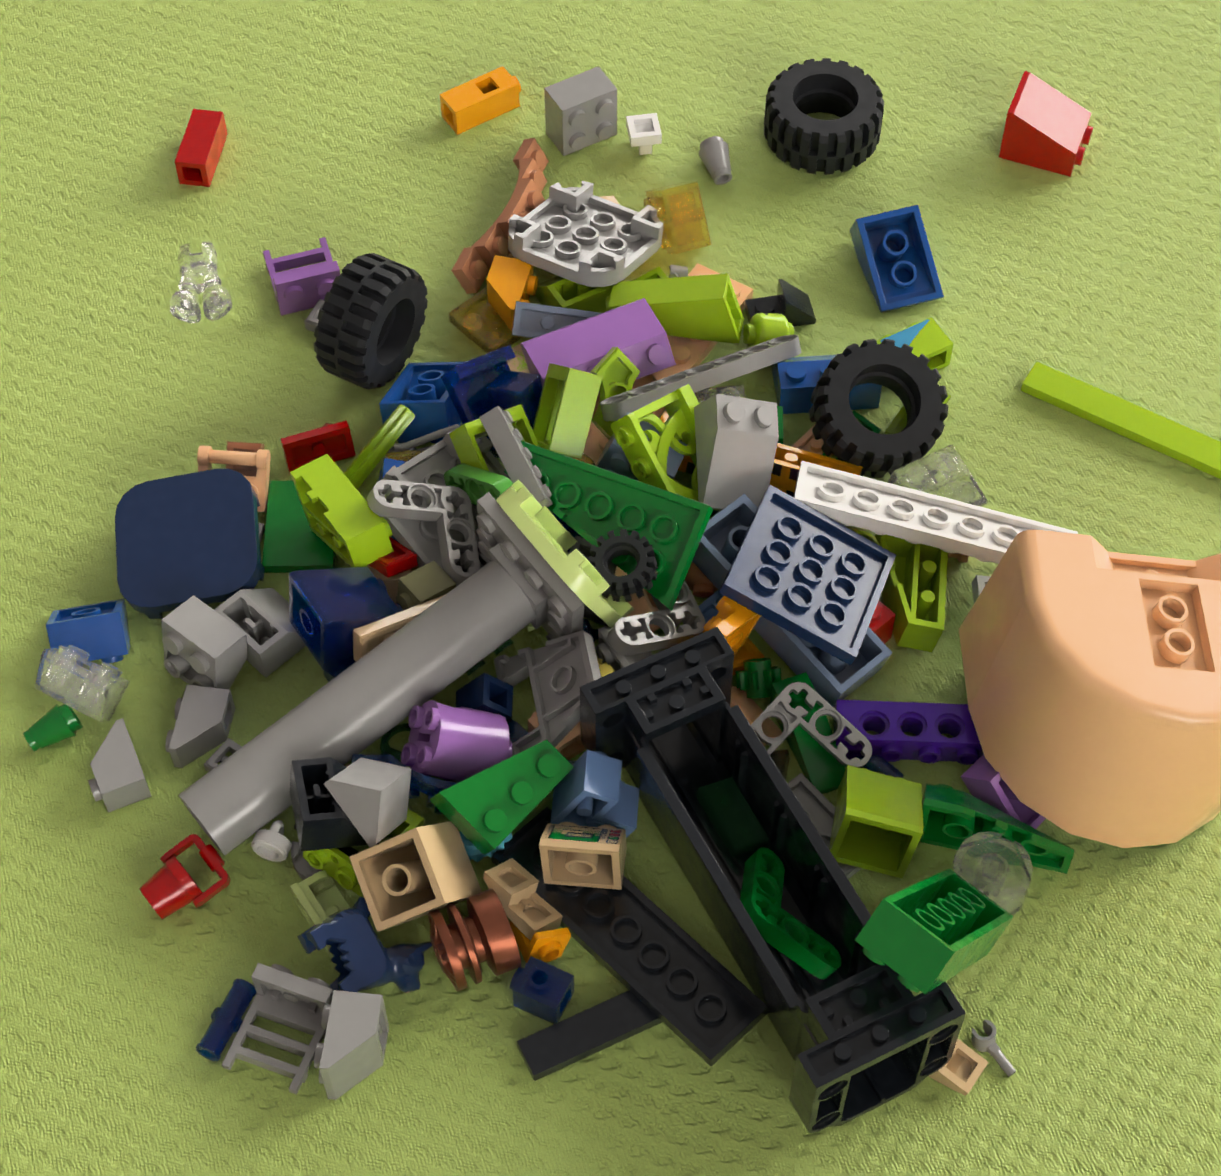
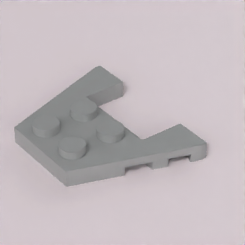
[494,630,601,756]

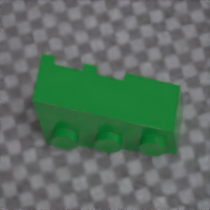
[430,739,574,855]

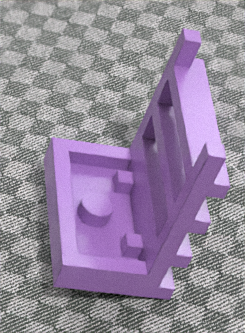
[263,237,340,315]

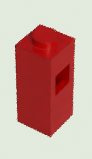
[174,109,228,187]

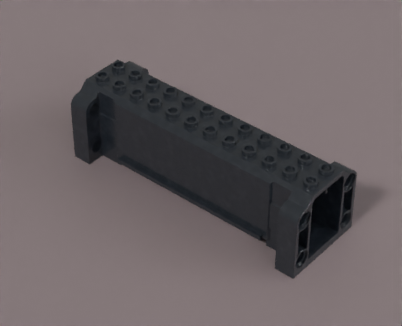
[579,627,966,1133]

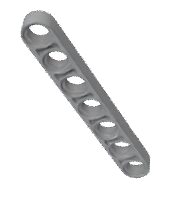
[600,335,801,421]

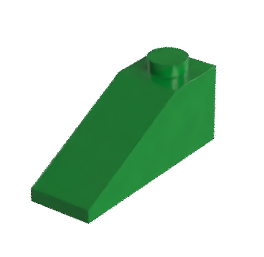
[770,672,845,794]

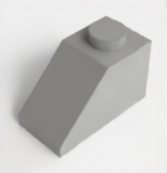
[88,718,152,813]

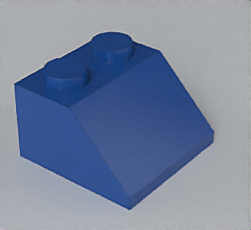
[46,598,131,670]

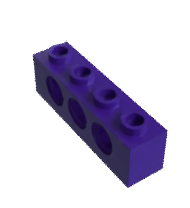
[833,699,984,765]

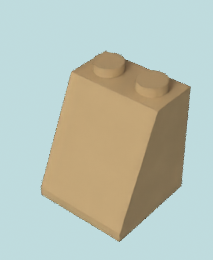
[349,821,482,932]

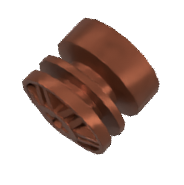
[428,889,521,991]

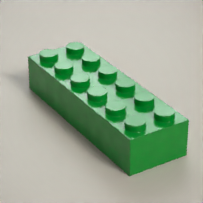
[855,869,1014,994]

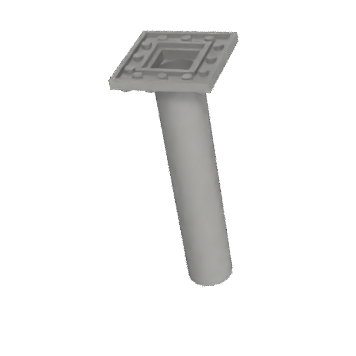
[178,492,585,856]

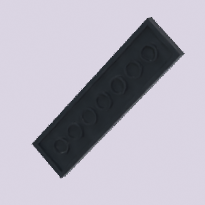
[491,807,768,1067]

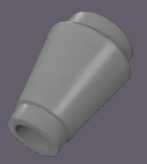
[699,136,732,185]

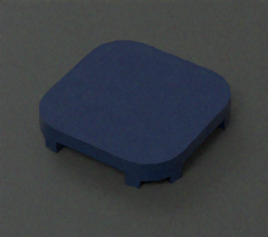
[115,469,265,619]

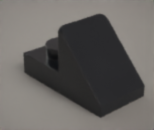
[745,279,816,327]

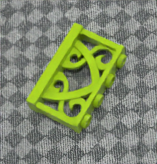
[610,384,720,512]

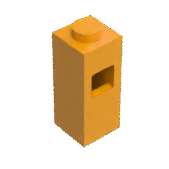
[440,66,521,135]

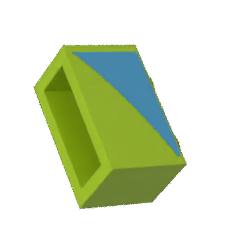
[876,317,954,370]

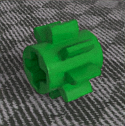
[735,658,782,699]

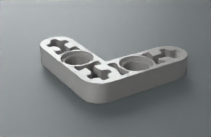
[367,479,480,585]
[608,580,706,655]
[751,682,872,768]

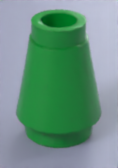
[23,702,83,752]

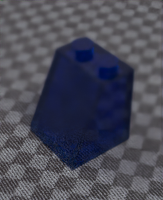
[289,567,403,672]

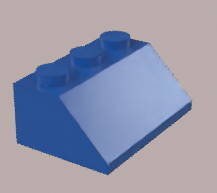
[771,355,882,414]

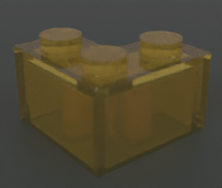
[644,181,711,254]

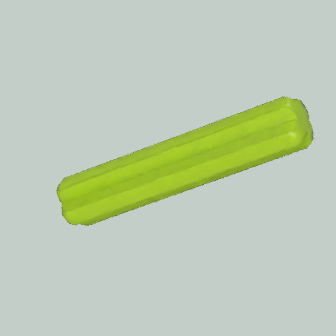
[344,404,415,489]

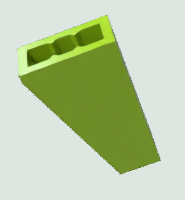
[606,273,744,344]

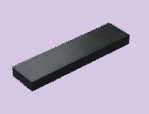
[517,990,662,1081]

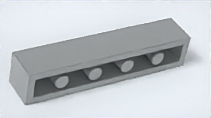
[479,406,553,507]

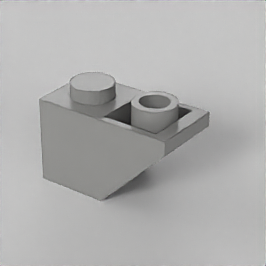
[165,685,235,768]

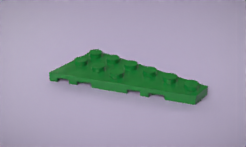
[504,441,713,611]

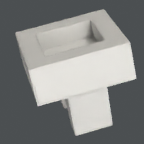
[626,113,662,155]

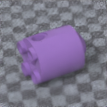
[401,700,513,783]

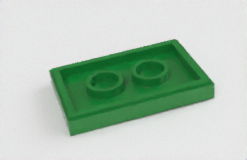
[262,480,335,573]

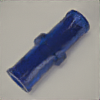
[196,979,256,1061]

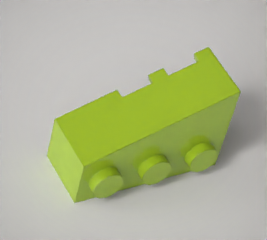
[290,454,393,571]

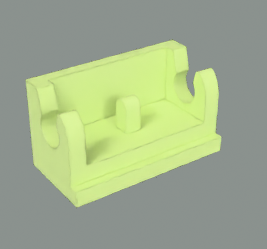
[290,870,350,958]

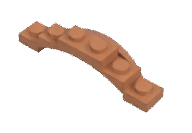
[451,138,549,294]

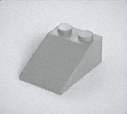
[694,394,779,511]

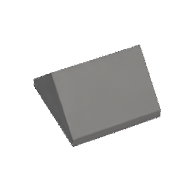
[324,757,412,847]

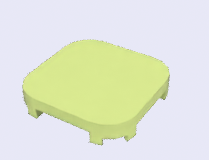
[496,479,634,628]

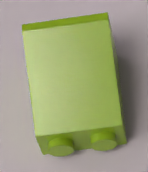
[829,765,924,879]

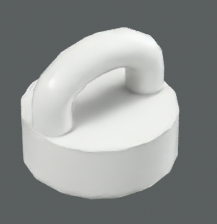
[251,820,292,862]

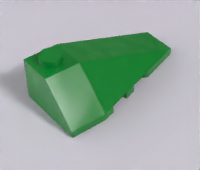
[919,783,1074,874]

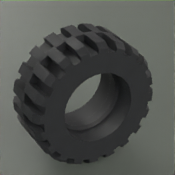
[764,58,884,175]
[314,253,428,390]
[809,339,948,478]

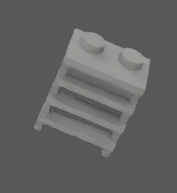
[222,963,333,1095]

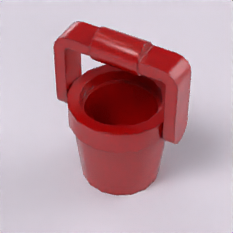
[139,834,230,919]

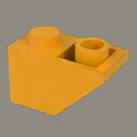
[486,255,538,331]

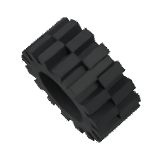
[588,529,658,602]

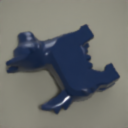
[297,897,433,992]

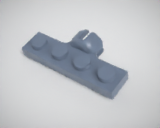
[512,301,601,338]

